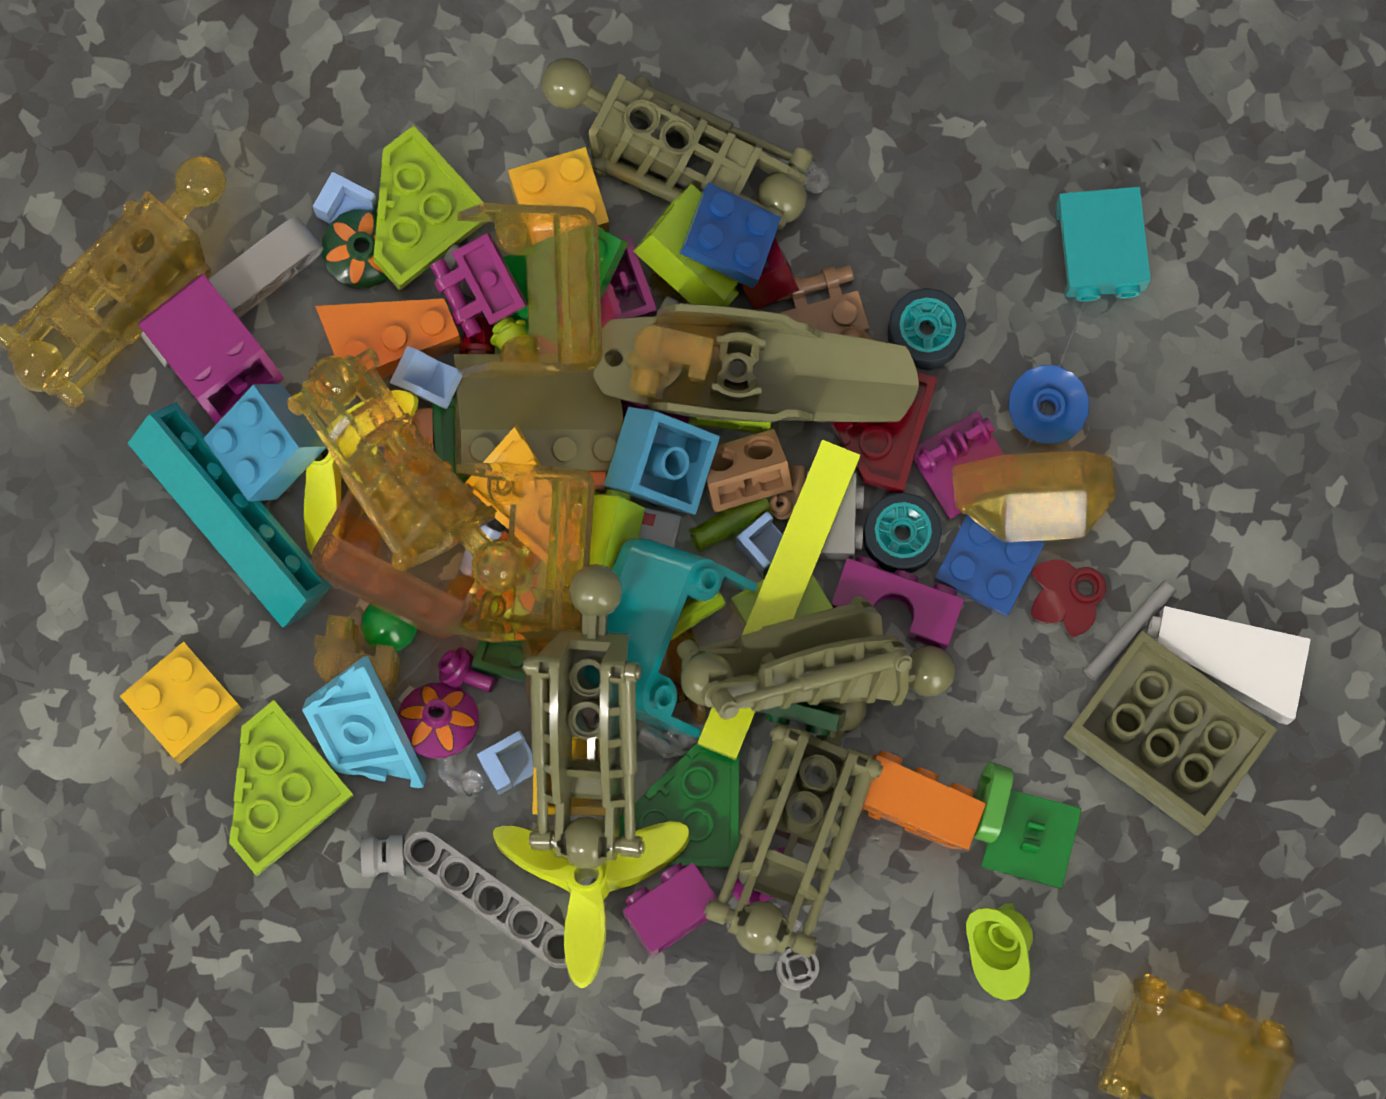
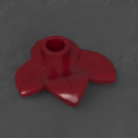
[1030,559,1106,638]

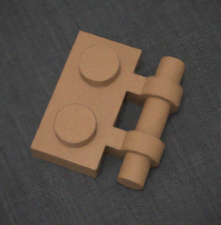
[776,265,870,334]

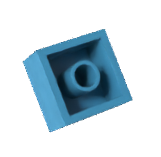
[203,384,327,501]
[603,407,720,515]

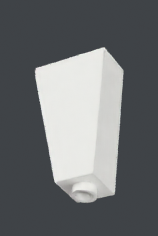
[1147,606,1311,725]

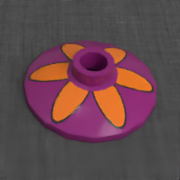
[397,683,479,758]

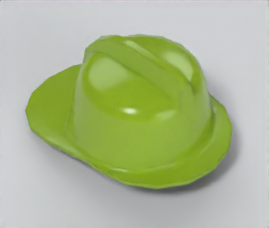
[966,903,1033,1000]

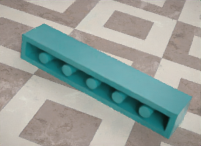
[127,402,332,628]

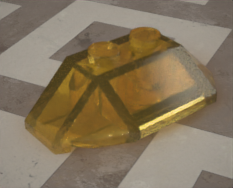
[952,451,1116,542]

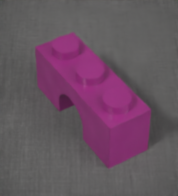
[831,556,964,651]

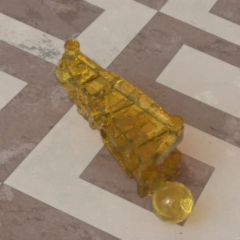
[0,156,226,409]
[287,348,524,593]

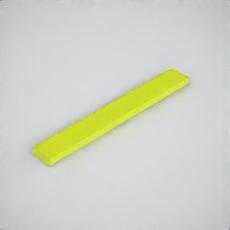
[697,440,860,760]

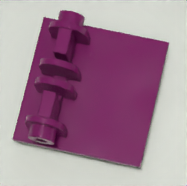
[914,411,1020,520]

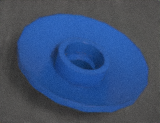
[1008,365,1089,445]

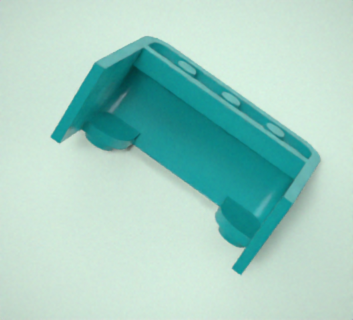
[584,538,758,738]

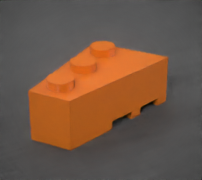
[315,299,461,391]
[847,751,986,850]

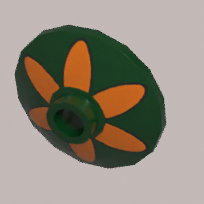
[322,209,388,288]

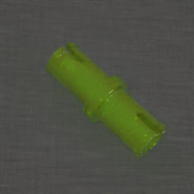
[688,498,772,552]

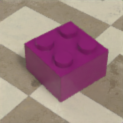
[623,862,718,959]

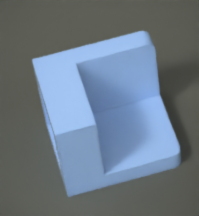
[313,172,378,224]
[390,346,463,409]
[736,511,783,577]
[477,730,533,795]

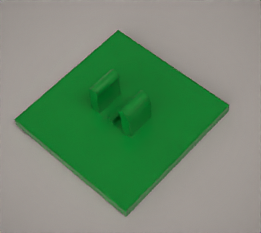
[981,790,1082,889]

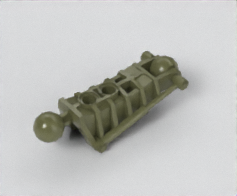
[541,58,813,230]
[523,564,645,870]
[677,596,956,719]
[704,701,883,957]

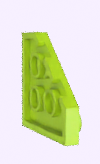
[373,125,493,291]
[229,700,354,876]

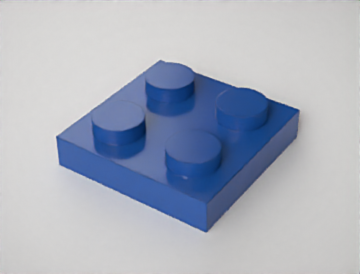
[680,182,781,288]
[934,506,1045,617]

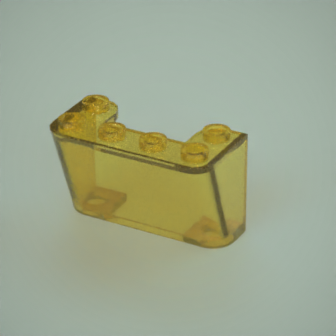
[1098,974,1295,1099]

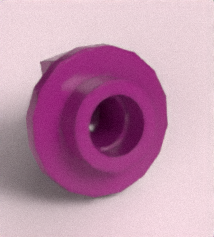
[438,647,497,693]

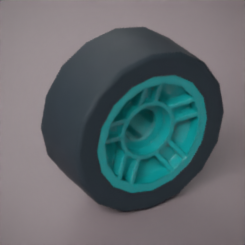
[887,288,966,370]
[863,493,942,573]

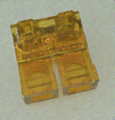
[626,325,715,398]
[313,615,401,700]

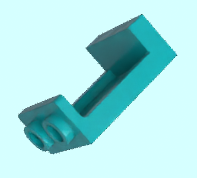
[1055,187,1151,302]

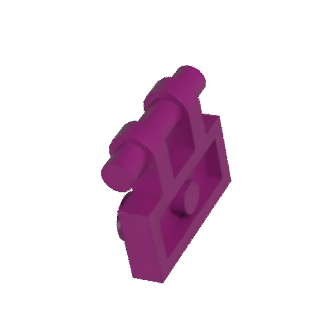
[430,233,528,338]

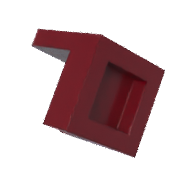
[741,238,799,310]

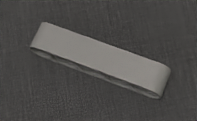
[141,216,324,369]
[404,831,567,968]

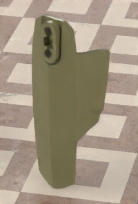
[593,304,919,422]

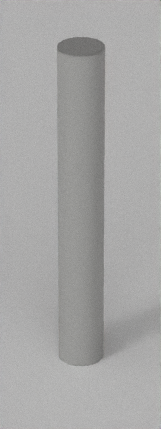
[1083,581,1176,682]

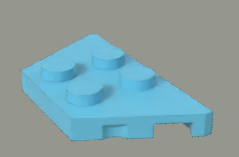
[302,656,427,788]

